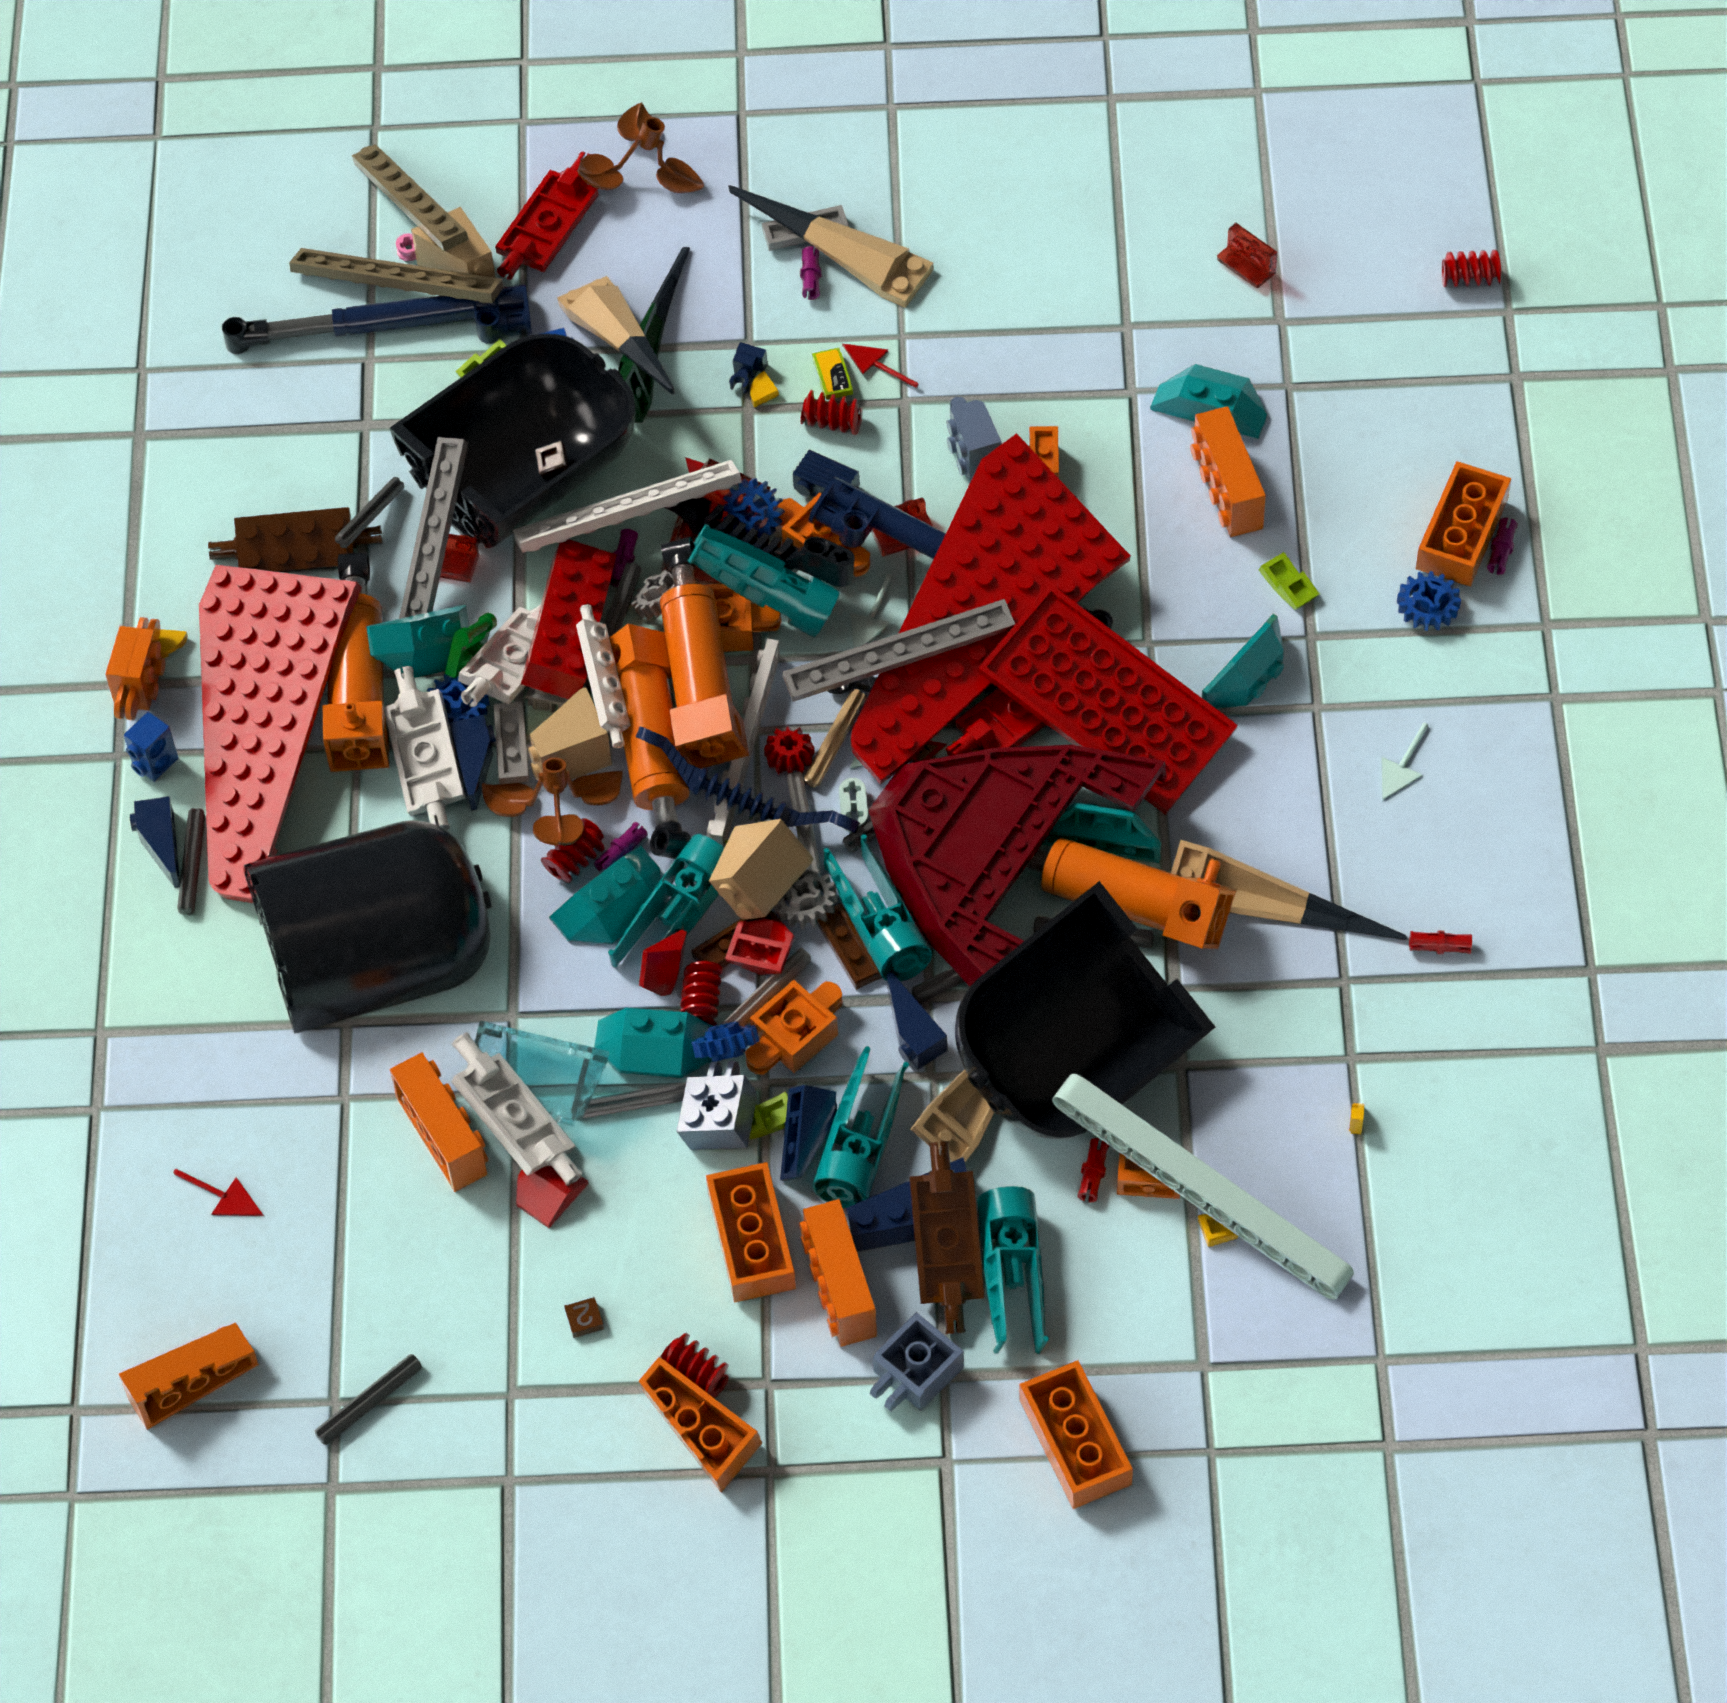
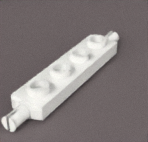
[576,604,631,748]

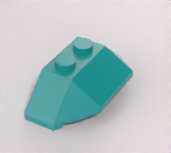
[1150,364,1267,439]
[366,605,469,678]
[1202,613,1284,709]
[1042,803,1161,864]
[549,846,660,944]
[594,1007,713,1078]

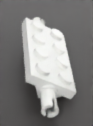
[458,605,541,707]
[383,666,467,830]
[451,1032,582,1186]

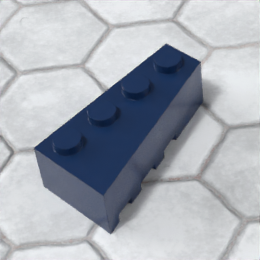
[846,1157,967,1252]

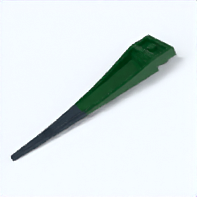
[618,247,690,423]

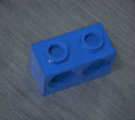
[124,712,179,782]

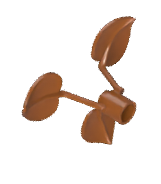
[577,102,704,193]
[482,758,623,846]

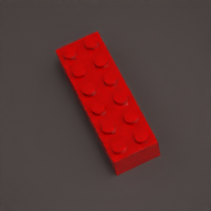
[521,539,617,699]

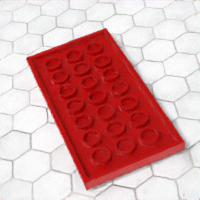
[977,584,1238,815]

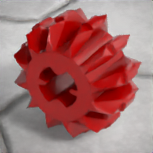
[764,725,815,775]

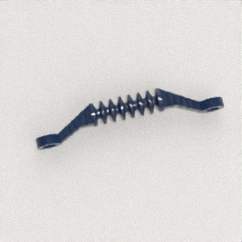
[635,726,860,833]

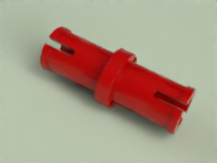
[1409,930,1472,955]
[1077,1138,1110,1203]

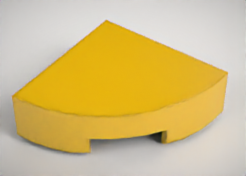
[750,371,779,408]
[158,629,188,658]
[1349,1103,1365,1135]
[1198,1214,1238,1247]

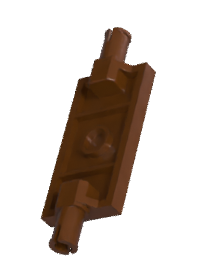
[208,507,383,572]
[909,1141,984,1334]

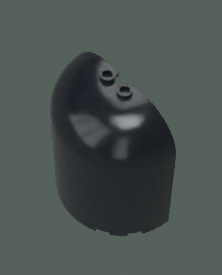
[390,334,635,548]
[243,820,492,1034]
[955,881,1216,1139]

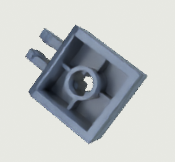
[946,396,1002,484]
[676,1061,757,1150]
[869,1312,964,1411]

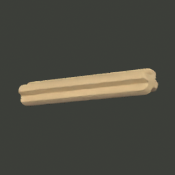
[804,689,866,788]

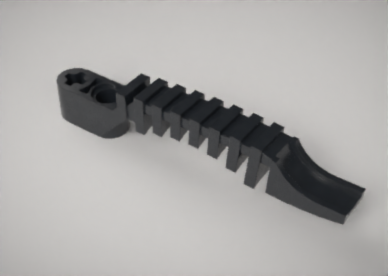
[664,497,855,587]

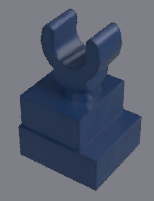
[729,342,768,394]

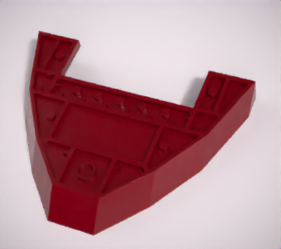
[868,745,1167,987]

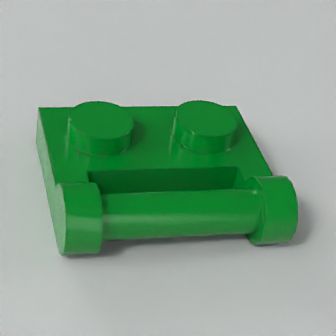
[445,613,497,678]

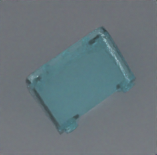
[475,1020,609,1126]

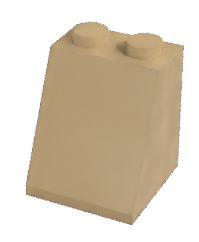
[411,207,495,278]
[528,687,612,780]
[709,819,814,920]

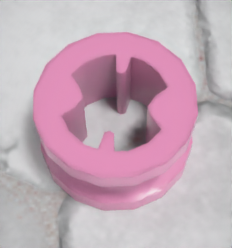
[396,233,416,261]

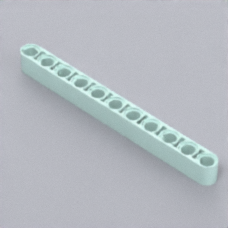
[1052,1074,1354,1300]

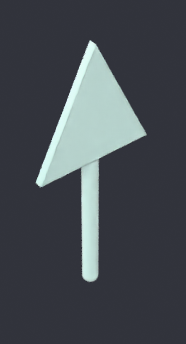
[850,574,892,648]
[1382,723,1428,801]

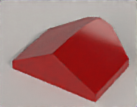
[725,919,795,975]
[639,930,687,996]
[516,1166,589,1228]

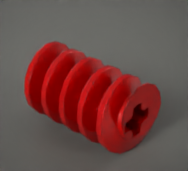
[1442,250,1501,287]
[800,390,863,435]
[541,818,605,884]
[680,961,723,1026]
[660,1333,729,1399]

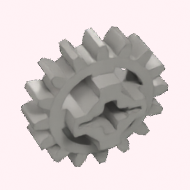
[631,569,674,620]
[773,868,838,929]

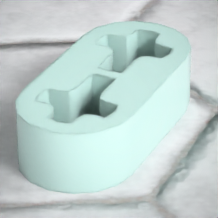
[839,778,868,833]

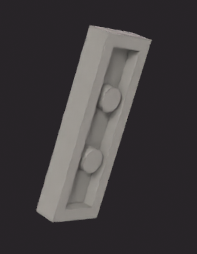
[762,205,849,251]
[493,701,529,785]

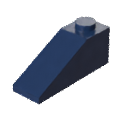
[449,715,496,811]
[130,796,180,888]
[887,972,948,1070]
[780,1085,837,1181]

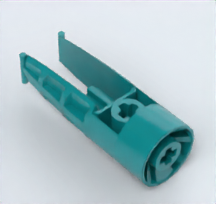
[688,524,840,638]
[608,834,724,968]
[823,834,932,982]
[812,1046,909,1209]
[977,1186,1049,1354]

